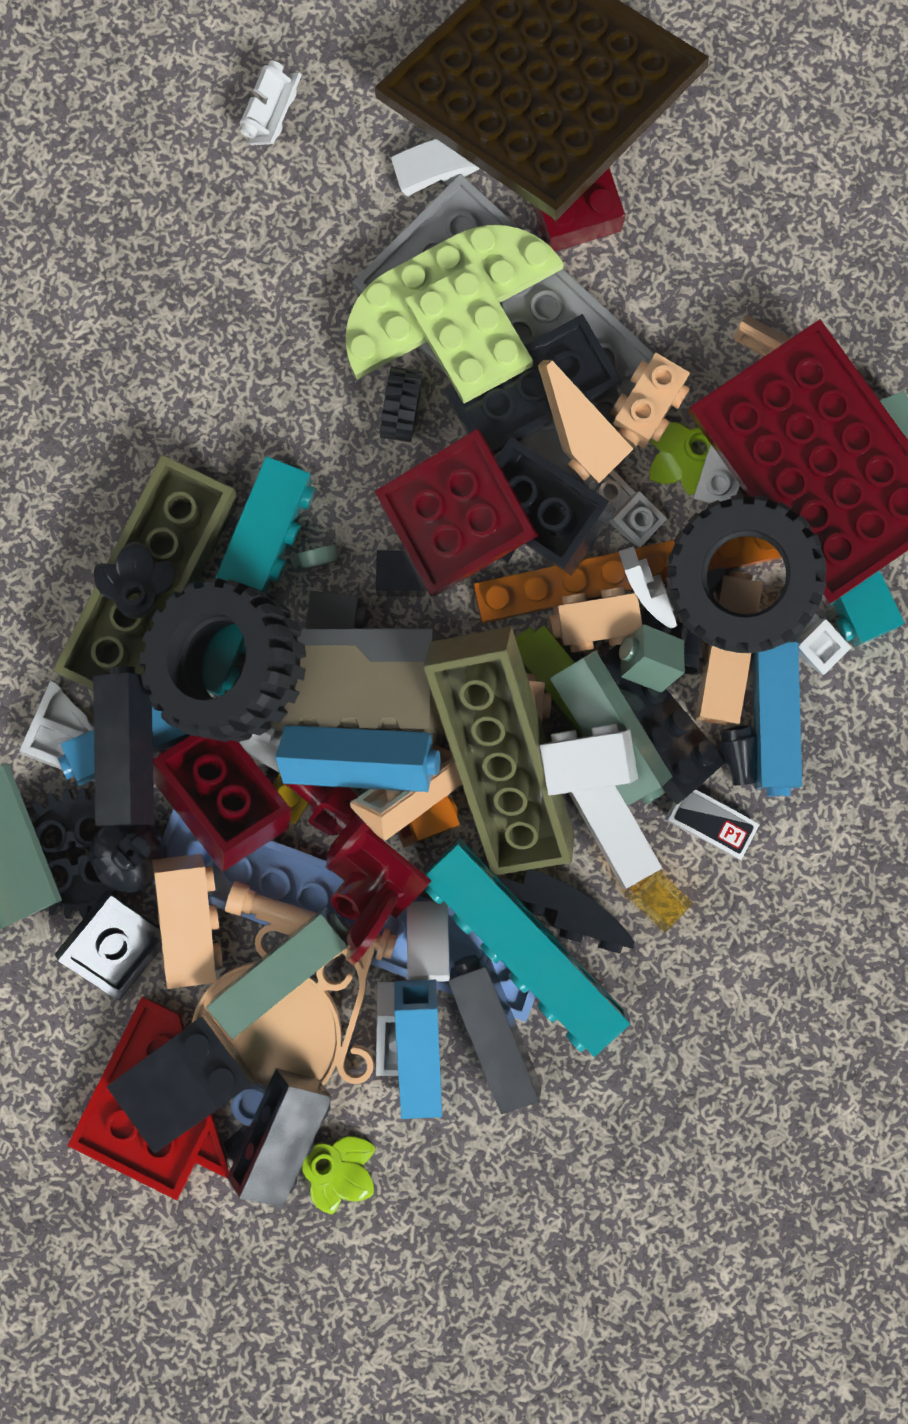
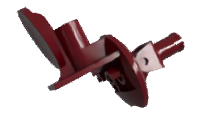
[284,784,431,966]

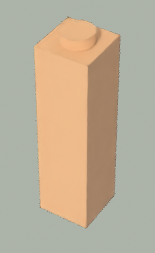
[695,571,763,727]

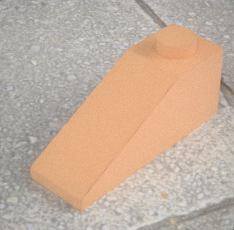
[538,360,633,483]

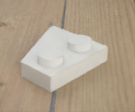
[19,681,95,782]

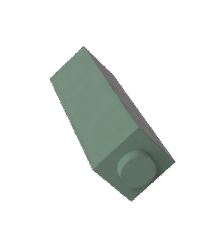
[550,651,672,806]
[206,906,350,1039]

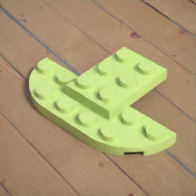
[346,225,563,404]

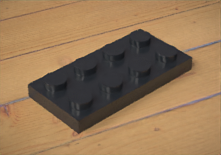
[444,314,622,455]
[600,645,726,805]

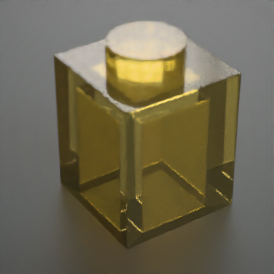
[627,871,693,933]

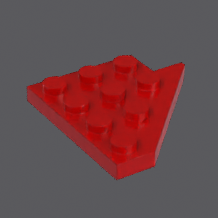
[67,996,231,1201]

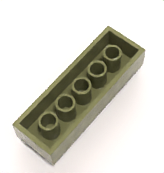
[53,455,239,691]
[423,626,575,875]

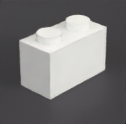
[540,724,638,795]

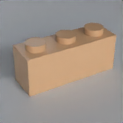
[152,854,223,989]

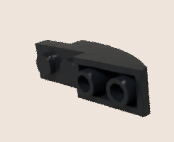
[498,869,635,954]

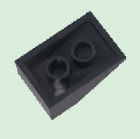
[106,1012,255,1154]

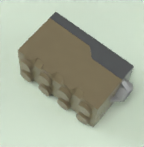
[269,629,447,744]

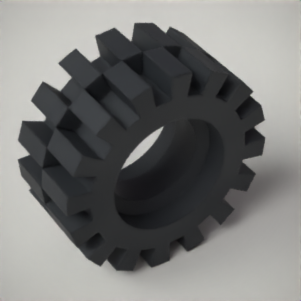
[380,366,423,443]

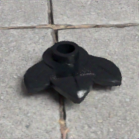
[94,541,175,618]

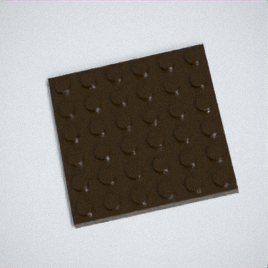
[374,0,709,220]

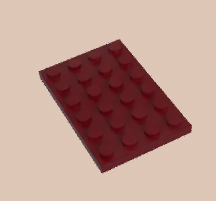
[688,319,908,606]

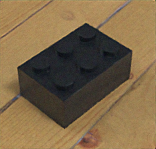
[496,437,616,576]

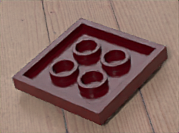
[374,429,538,597]

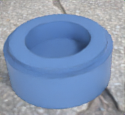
[231,1082,267,1126]

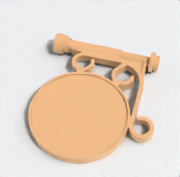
[192,881,398,1103]

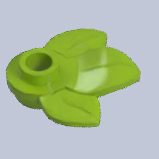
[649,422,711,496]
[301,1136,376,1215]

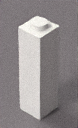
[568,786,662,889]

